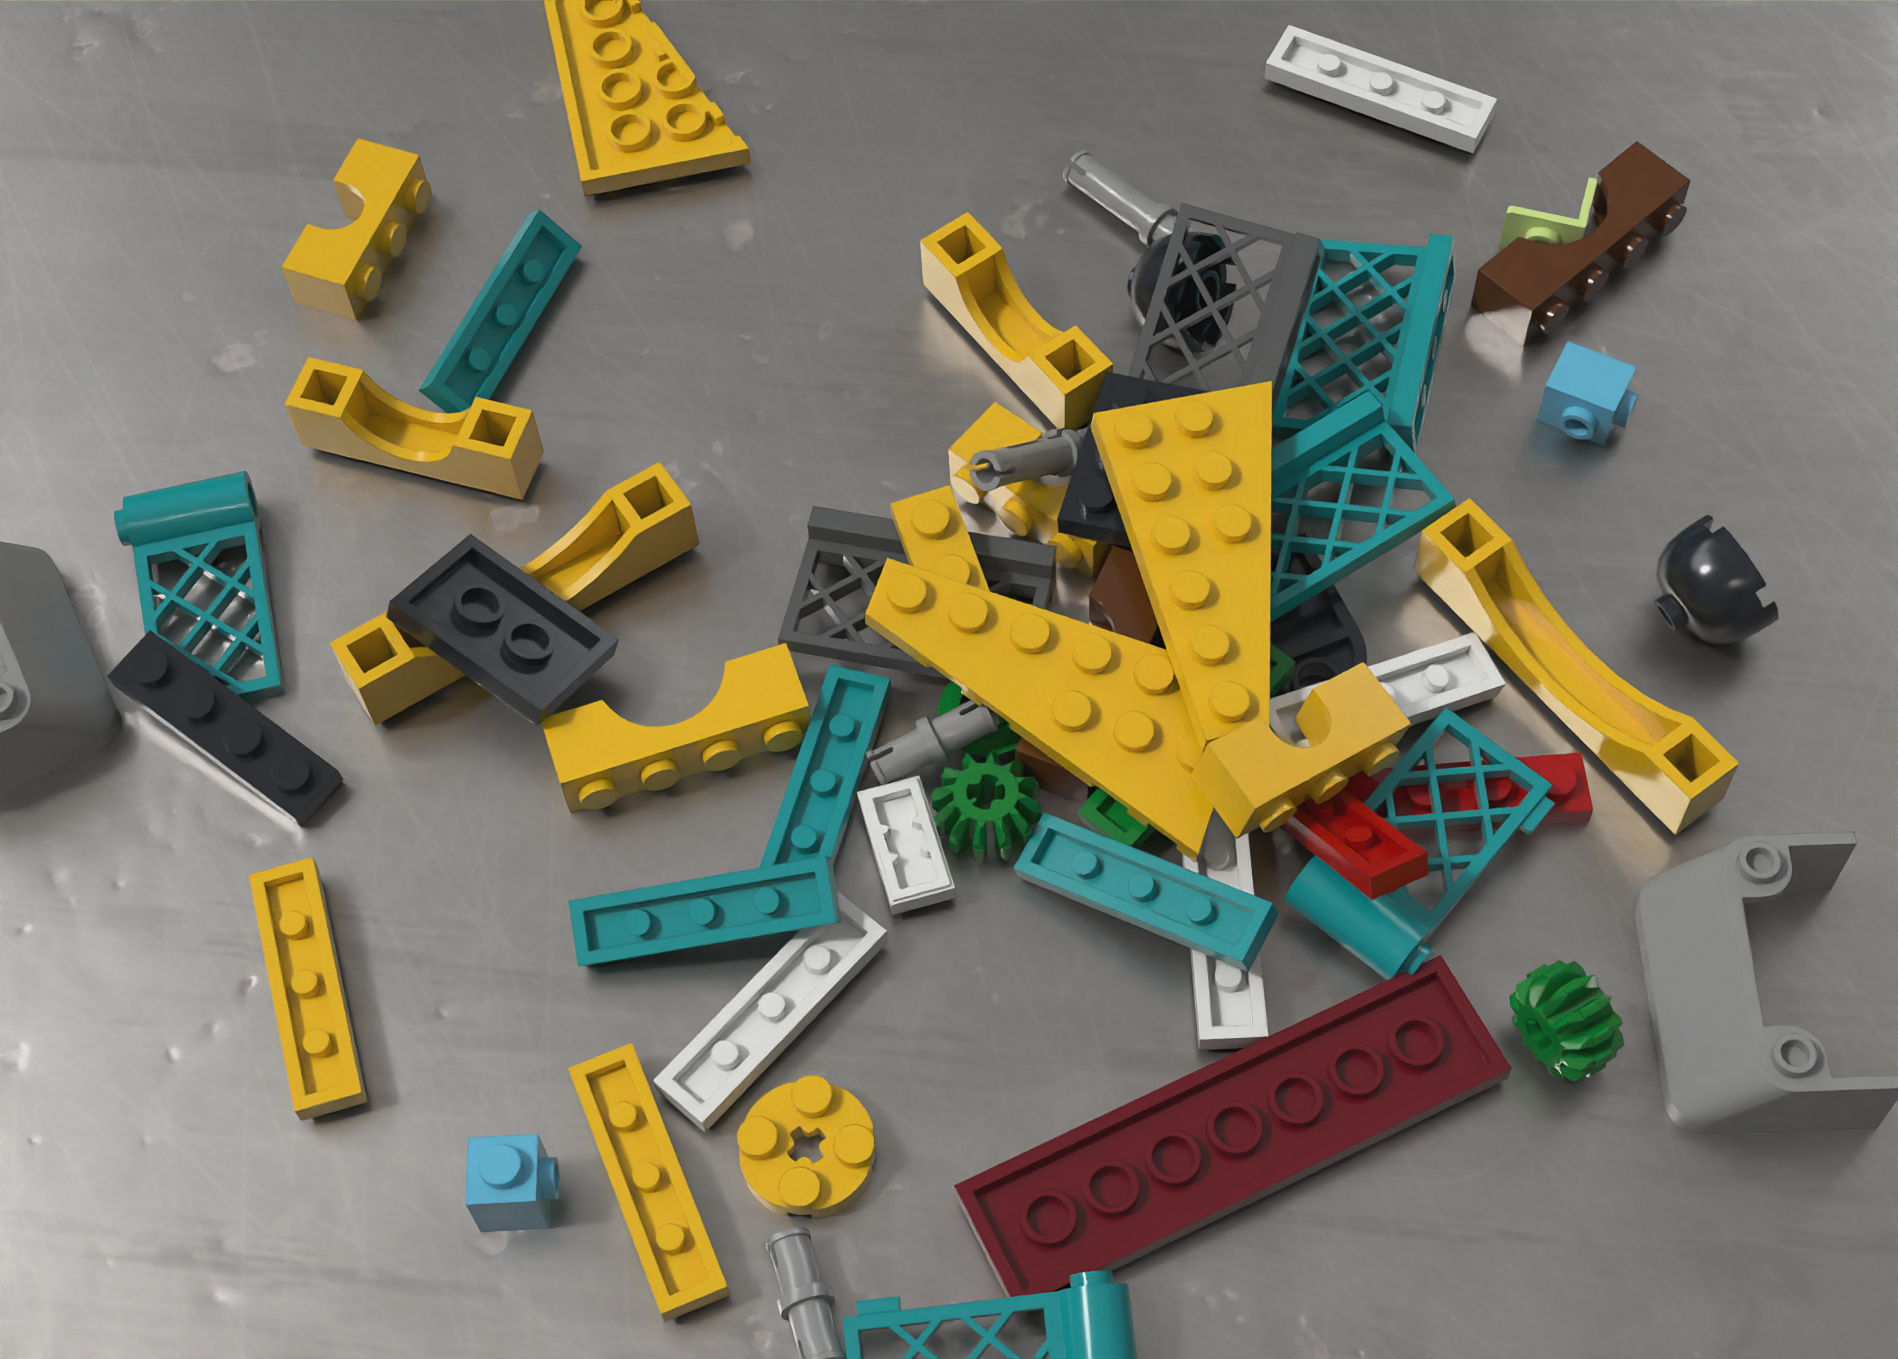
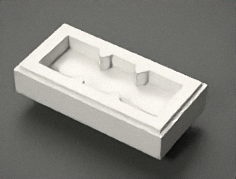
[857,776,956,915]

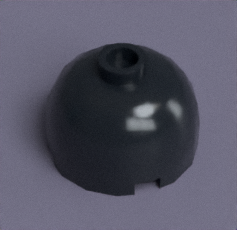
[1127,231,1237,353]
[1654,514,1779,644]

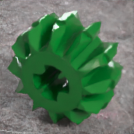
[931,749,1042,864]
[1509,960,1624,1082]

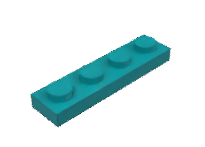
[418,209,582,414]
[759,664,892,868]
[1014,812,1279,972]
[568,856,841,966]

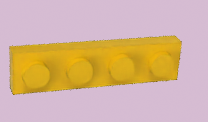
[249,857,367,1121]
[568,1043,730,1322]

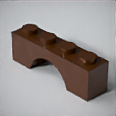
[1471,141,1691,347]
[1015,545,1166,805]

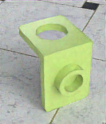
[1499,177,1598,249]

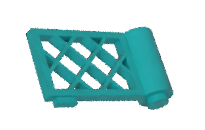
[114,471,285,701]
[1284,707,1555,980]
[843,1270,1138,1359]

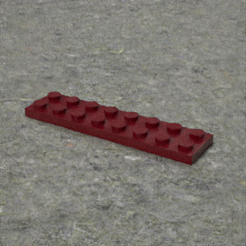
[954,955,1512,1317]

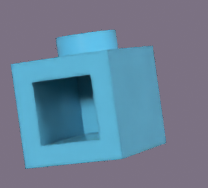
[1537,341,1639,447]
[465,1134,560,1232]

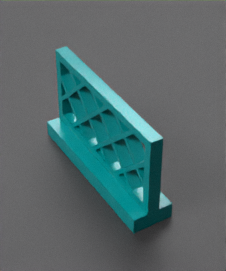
[1272,234,1457,460]
[1270,391,1456,622]

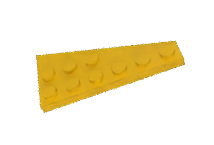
[544,0,751,196]
[1091,381,1272,753]
[865,558,1214,862]

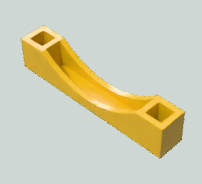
[329,461,699,725]
[1414,498,1739,835]

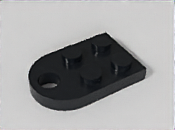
[1270,533,1367,698]

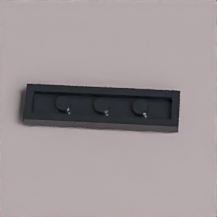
[107,630,343,827]

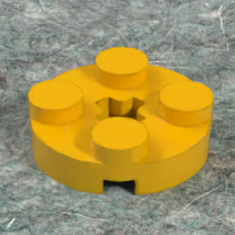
[737,1075,876,1219]

